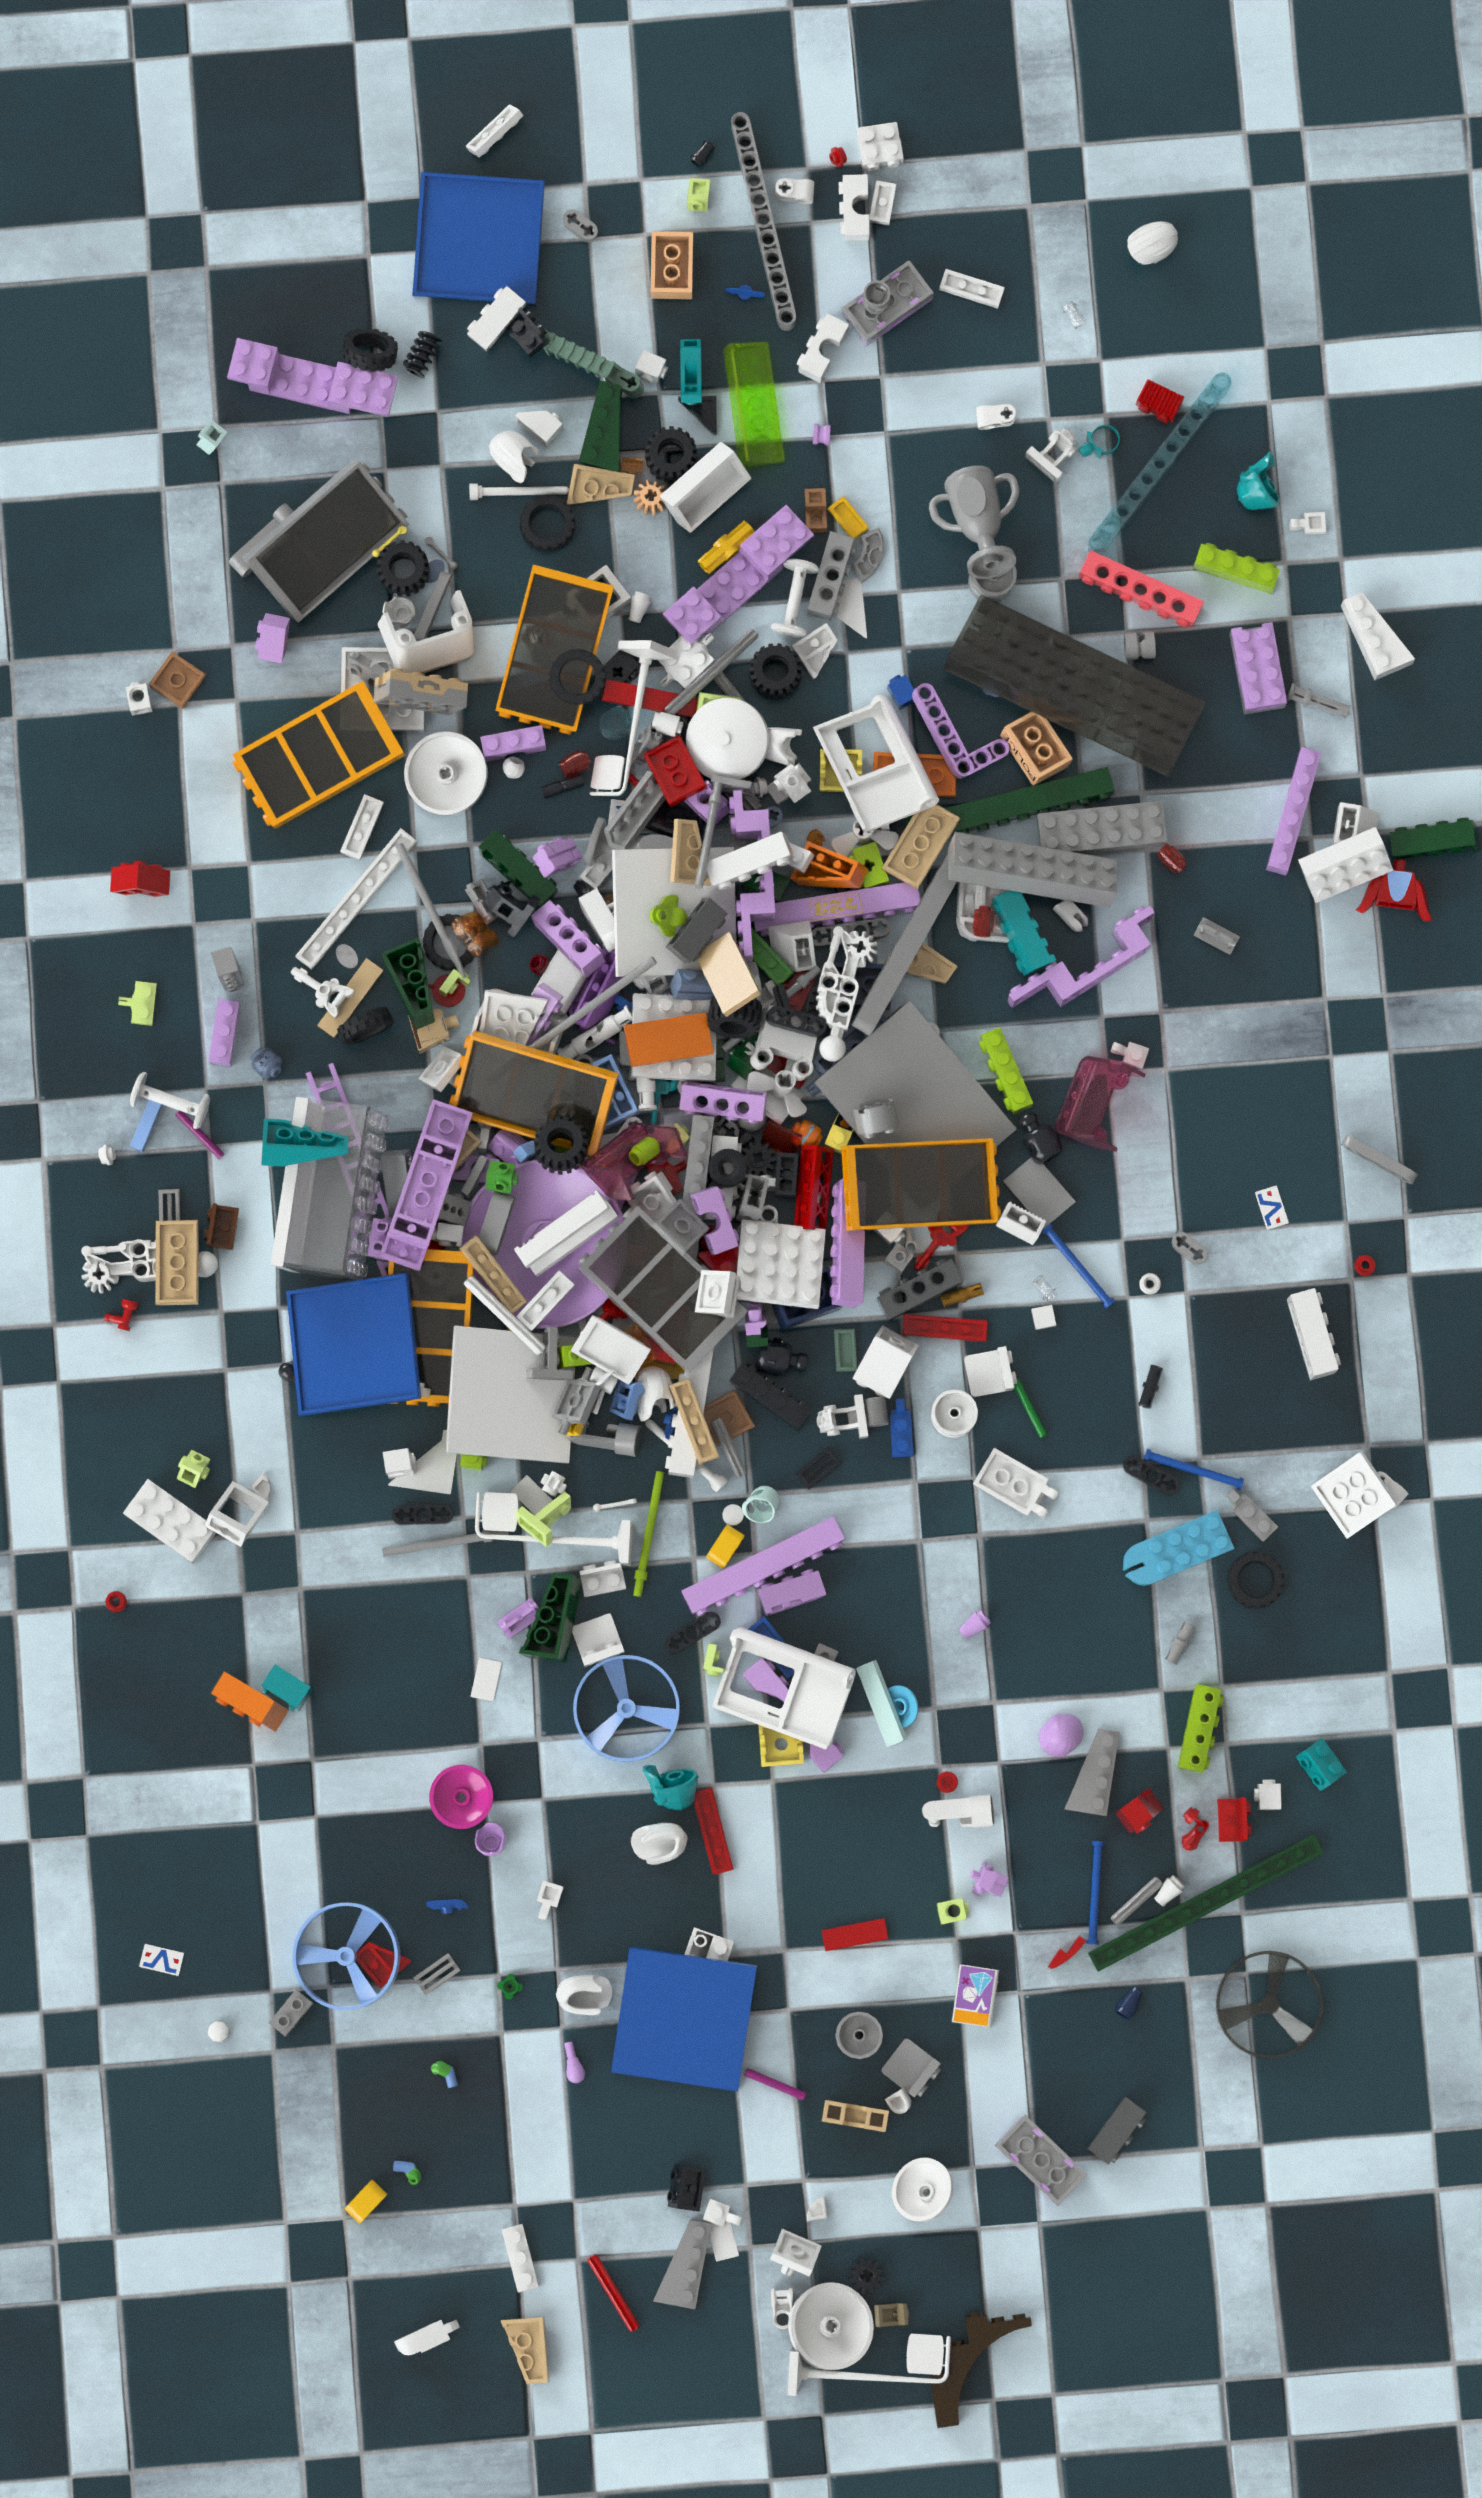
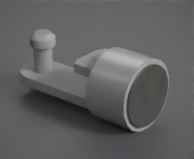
[569,1420,642,1457]

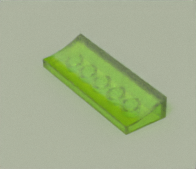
[723,342,785,468]

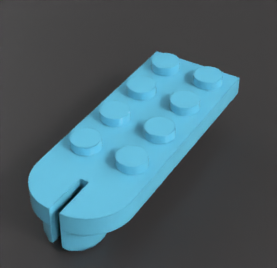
[1123,1510,1234,1586]

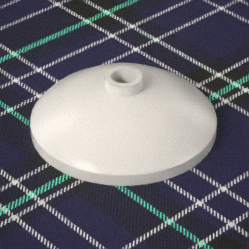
[892,2158,953,2222]

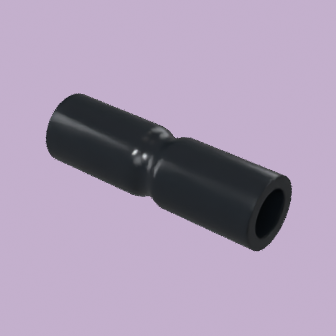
[541,774,584,799]

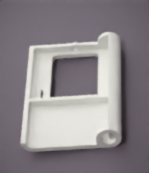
[813,694,939,832]
[712,1627,856,1750]

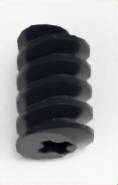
[403,331,443,378]

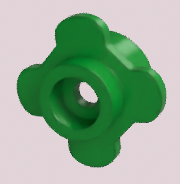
[497,1974,523,1999]

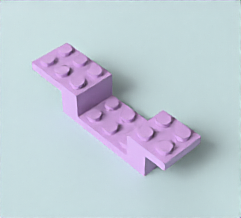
[227,338,399,417]
[663,505,814,646]
[729,790,775,963]
[1007,906,1155,1008]
[379,1099,473,1271]

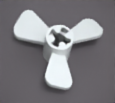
[832,805,899,857]
[747,1059,807,1117]
[589,1366,618,1414]

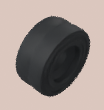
[709,1149,747,1188]

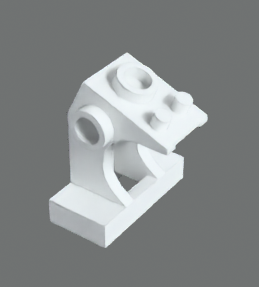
[1025,428,1079,484]
[767,763,811,805]
[817,1394,868,1439]

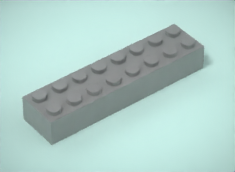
[948,832,1117,908]

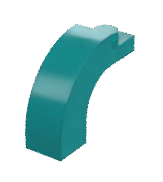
[680,339,702,405]

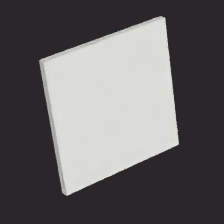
[612,847,737,977]
[446,1326,577,1464]

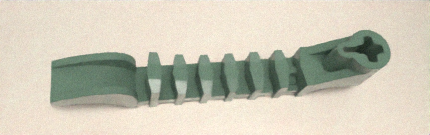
[510,329,644,398]

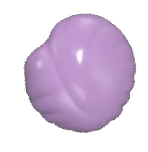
[1038,1714,1083,1758]

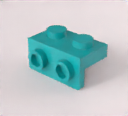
[1296,1738,1347,1791]

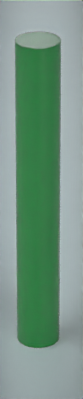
[1014,1378,1047,1438]

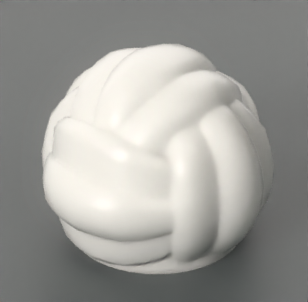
[503,757,525,779]

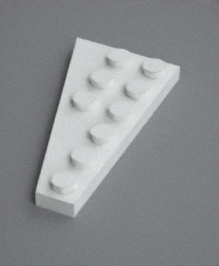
[470,990,548,1114]

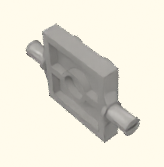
[552,1367,601,1436]

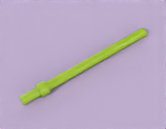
[633,1471,664,1597]

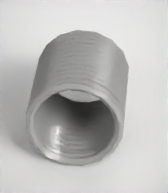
[863,1397,889,1427]

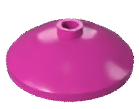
[429,1765,493,1829]

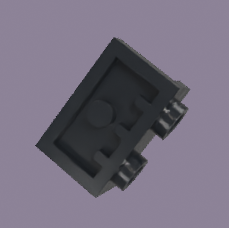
[506,307,549,358]
[667,2164,706,2212]

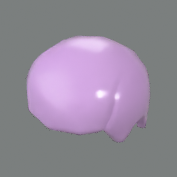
[475,1822,507,1856]

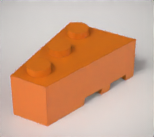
[790,841,868,888]
[211,1671,289,1732]

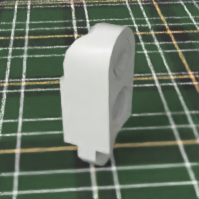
[394,2319,460,2355]

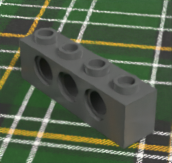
[877,1258,963,1322]

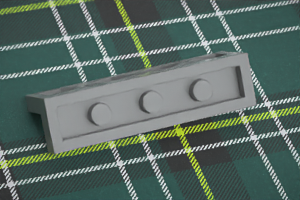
[604,771,666,850]

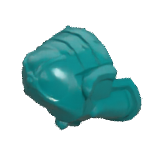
[1237,452,1280,510]
[642,1765,699,1811]

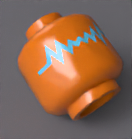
[790,1119,823,1147]

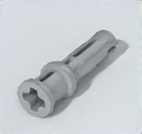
[1286,682,1350,718]

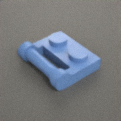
[609,1379,644,1420]

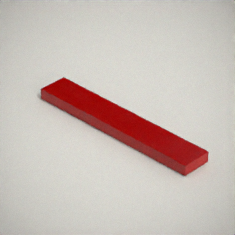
[602,679,698,719]

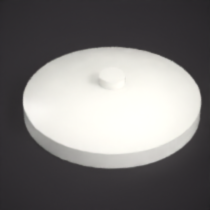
[686,698,769,780]
[404,731,488,816]
[788,2283,874,2370]

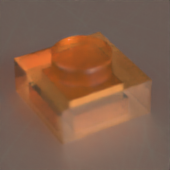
[621,457,644,474]

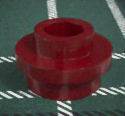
[529,954,549,975]

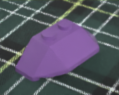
[569,947,625,1029]

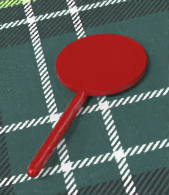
[429,974,465,1007]

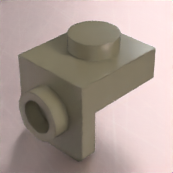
[874,2303,910,2327]

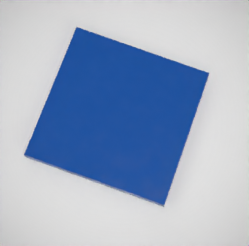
[412,172,545,305]
[286,1273,421,1417]
[611,1946,757,2092]

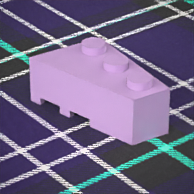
[758,1569,827,1617]

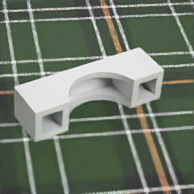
[705,1135,742,1222]

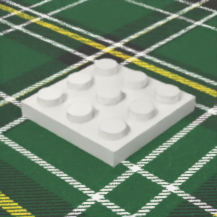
[1311,1451,1398,1539]

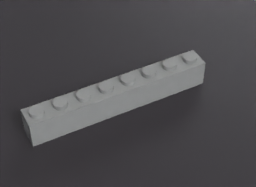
[673,1115,714,1285]

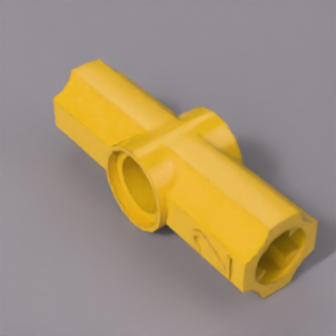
[698,521,755,575]

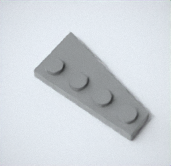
[1064,1729,1120,1816]
[653,2220,711,2309]

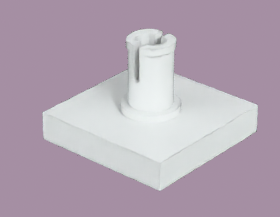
[418,1046,462,1092]
[770,2229,821,2277]

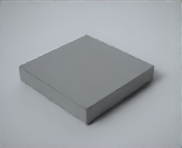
[653,1199,710,1256]

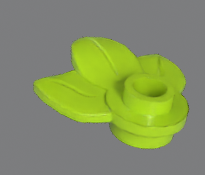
[649,895,688,937]

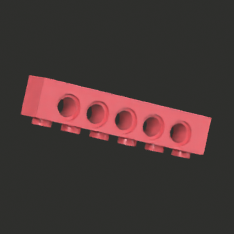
[1079,550,1204,628]

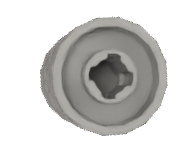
[863,280,891,315]
[1124,631,1156,660]

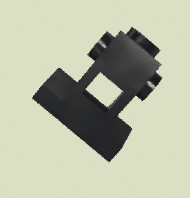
[483,881,540,937]

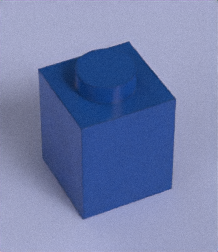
[887,675,914,710]

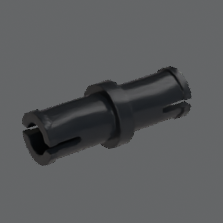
[1138,1365,1163,1409]

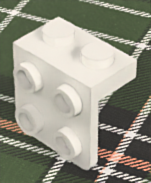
[964,1346,1017,1397]

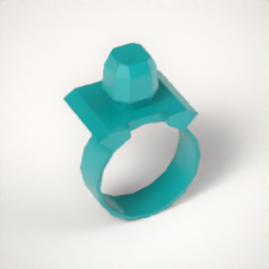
[1079,425,1120,459]

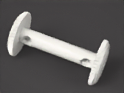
[771,559,819,638]
[130,1072,210,1129]

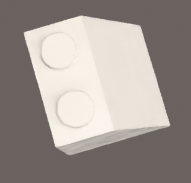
[853,1325,919,1399]

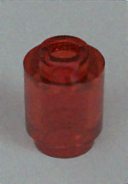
[558,749,591,777]
[1156,843,1187,874]
[972,906,995,938]

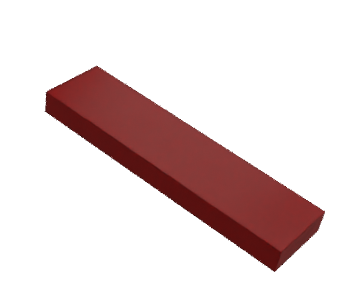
[902,1314,988,1342]
[694,1787,734,1875]

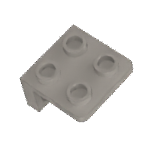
[882,2039,941,2098]

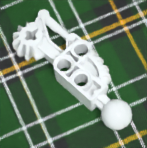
[816,926,878,1062]
[81,1239,218,1294]

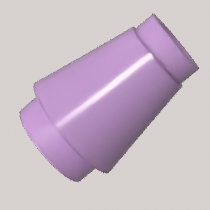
[959,1610,991,1639]

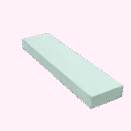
[856,1660,907,1747]

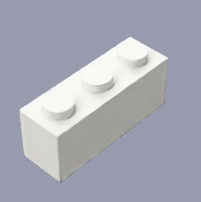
[467,286,527,352]

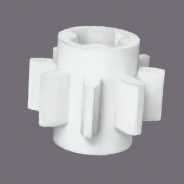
[541,1471,567,1497]

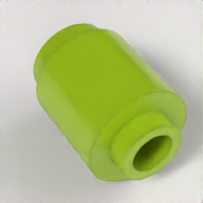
[629,1136,660,1166]

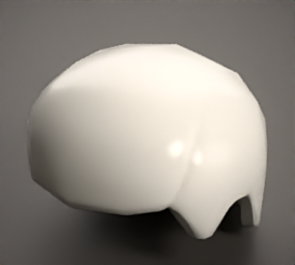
[382,597,416,628]

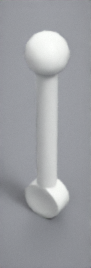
[593,1499,637,1512]

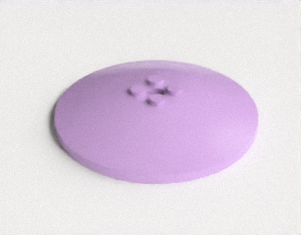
[460,1160,628,1329]

